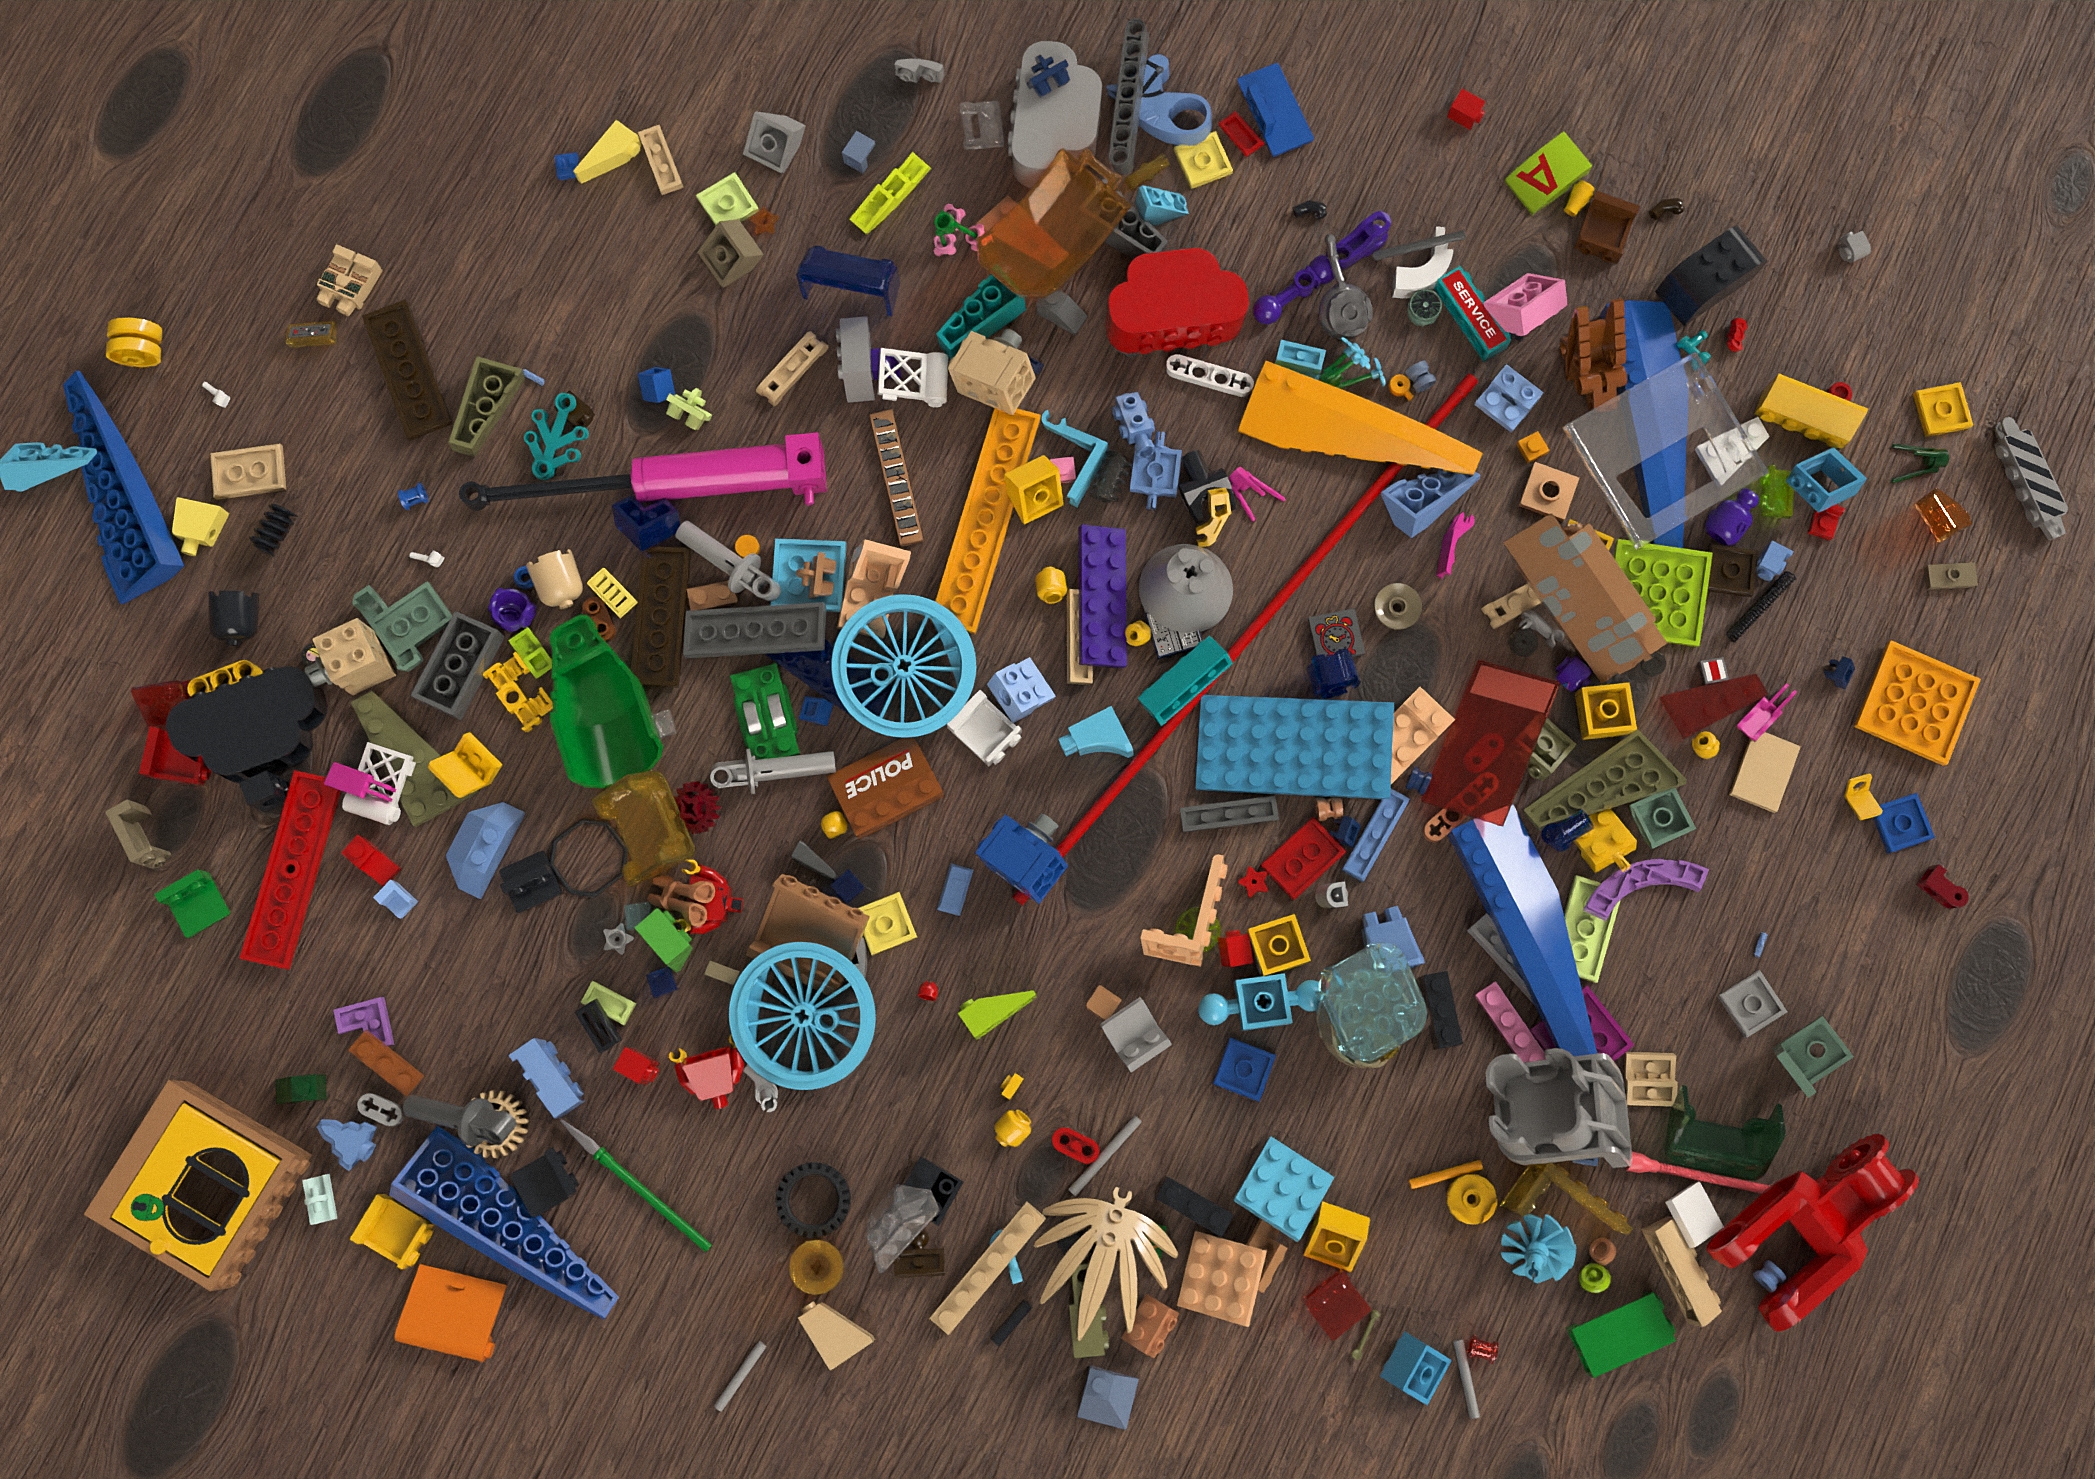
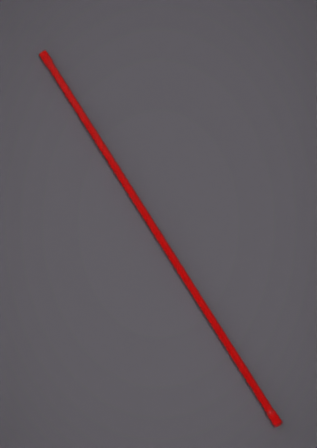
[1012,374,1478,906]

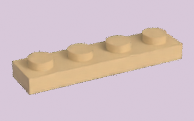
[1067,589,1093,685]

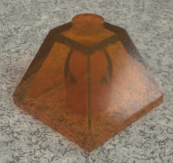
[1914,488,1972,543]

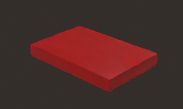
[1260,817,1346,901]

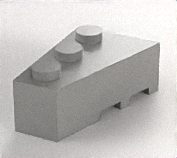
[836,316,875,403]

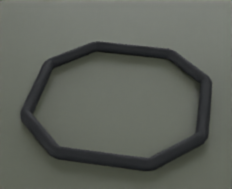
[549,818,629,897]

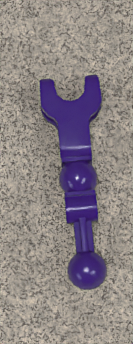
[1253,211,1391,325]

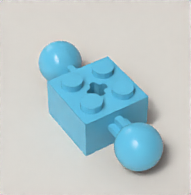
[1198,973,1326,1031]

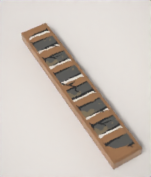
[870,409,924,547]

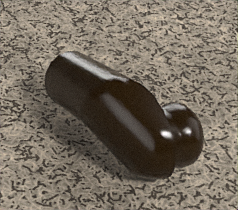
[1649,198,1685,220]

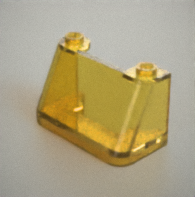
[592,771,695,887]

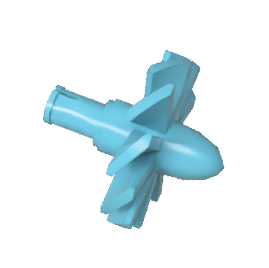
[1501,1213,1576,1283]

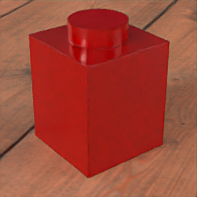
[1447,89,1486,130]
[1217,929,1253,967]

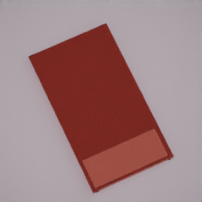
[1421,660,1560,827]

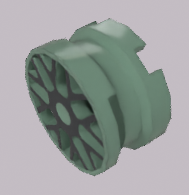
[1407,289,1442,327]

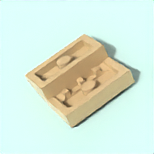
[1624,1052,1678,1106]

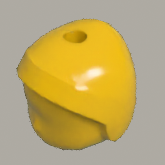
[1125,621,1151,646]
[1692,731,1720,759]
[821,811,847,839]

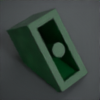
[275,1074,327,1104]

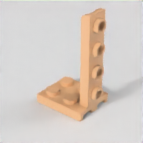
[1140,855,1228,967]

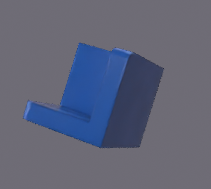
[638,367,675,403]

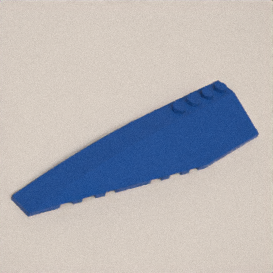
[1600,300,1688,548]
[1448,805,1597,1056]

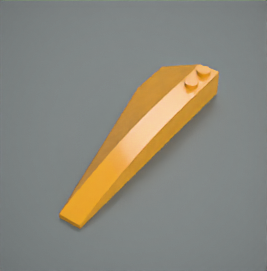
[1238,361,1483,475]

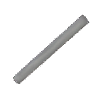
[1068,1115,1142,1196]

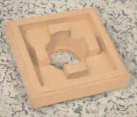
[1519,462,1579,522]

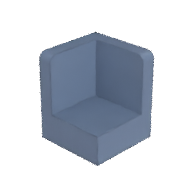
[842,131,875,173]

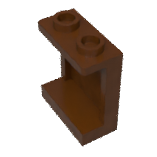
[1574,191,1640,263]

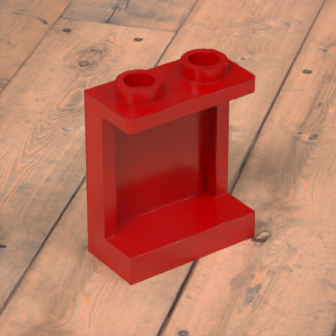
[139,727,211,786]

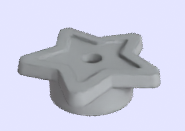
[603,923,634,955]

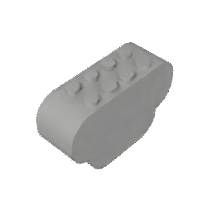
[1008,41,1102,189]

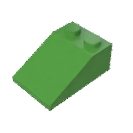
[634,908,693,973]

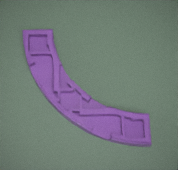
[1583,859,1709,921]

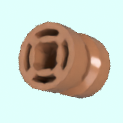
[1315,797,1343,821]

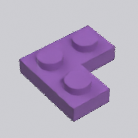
[334,997,394,1047]

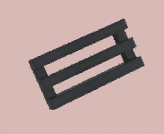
[574,998,622,1054]

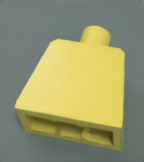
[172,497,229,556]

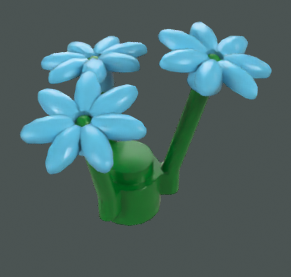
[1320,337,1385,389]

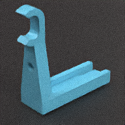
[1041,410,1109,507]

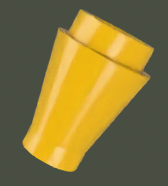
[1564,180,1595,217]

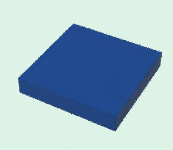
[1873,793,1935,854]
[1213,1038,1276,1102]

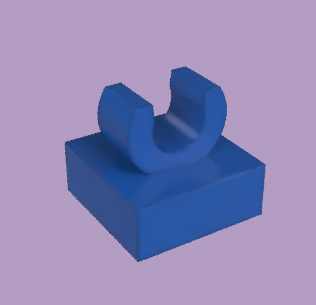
[554,152,580,180]

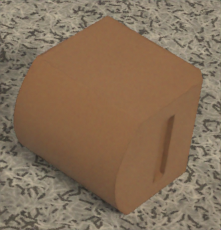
[1086,985,1122,1021]

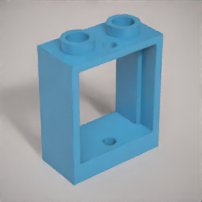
[1786,447,1867,513]

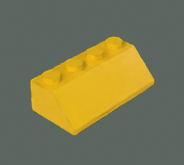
[1754,374,1868,449]

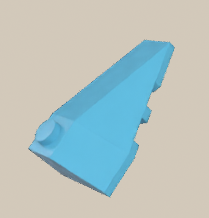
[0,442,97,491]

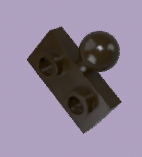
[894,1228,945,1278]

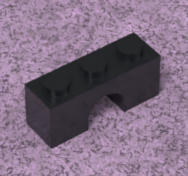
[1418,971,1463,1050]
[1155,1176,1234,1237]

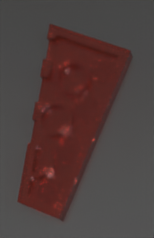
[1659,674,1768,739]

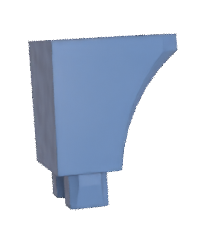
[1361,906,1425,974]

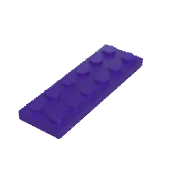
[1078,525,1127,668]

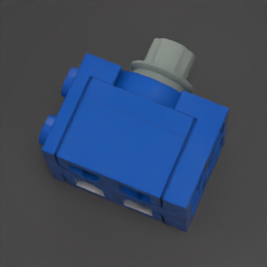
[975,813,1068,904]

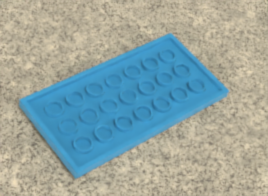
[1196,695,1394,799]

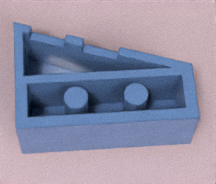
[509,1038,585,1118]

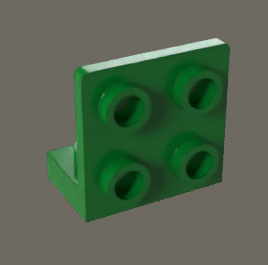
[154,869,230,938]

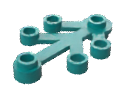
[524,393,589,480]

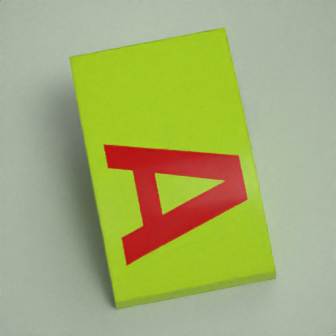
[1505,132,1592,215]

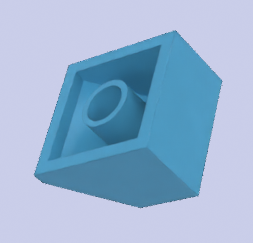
[1380,1331,1452,1405]

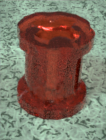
[1467,1335,1499,1364]

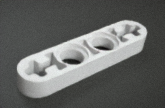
[1166,354,1254,397]

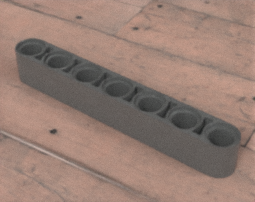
[1109,18,1149,175]

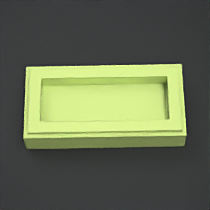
[580,981,637,1025]

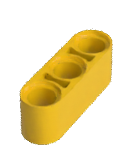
[187,660,263,696]

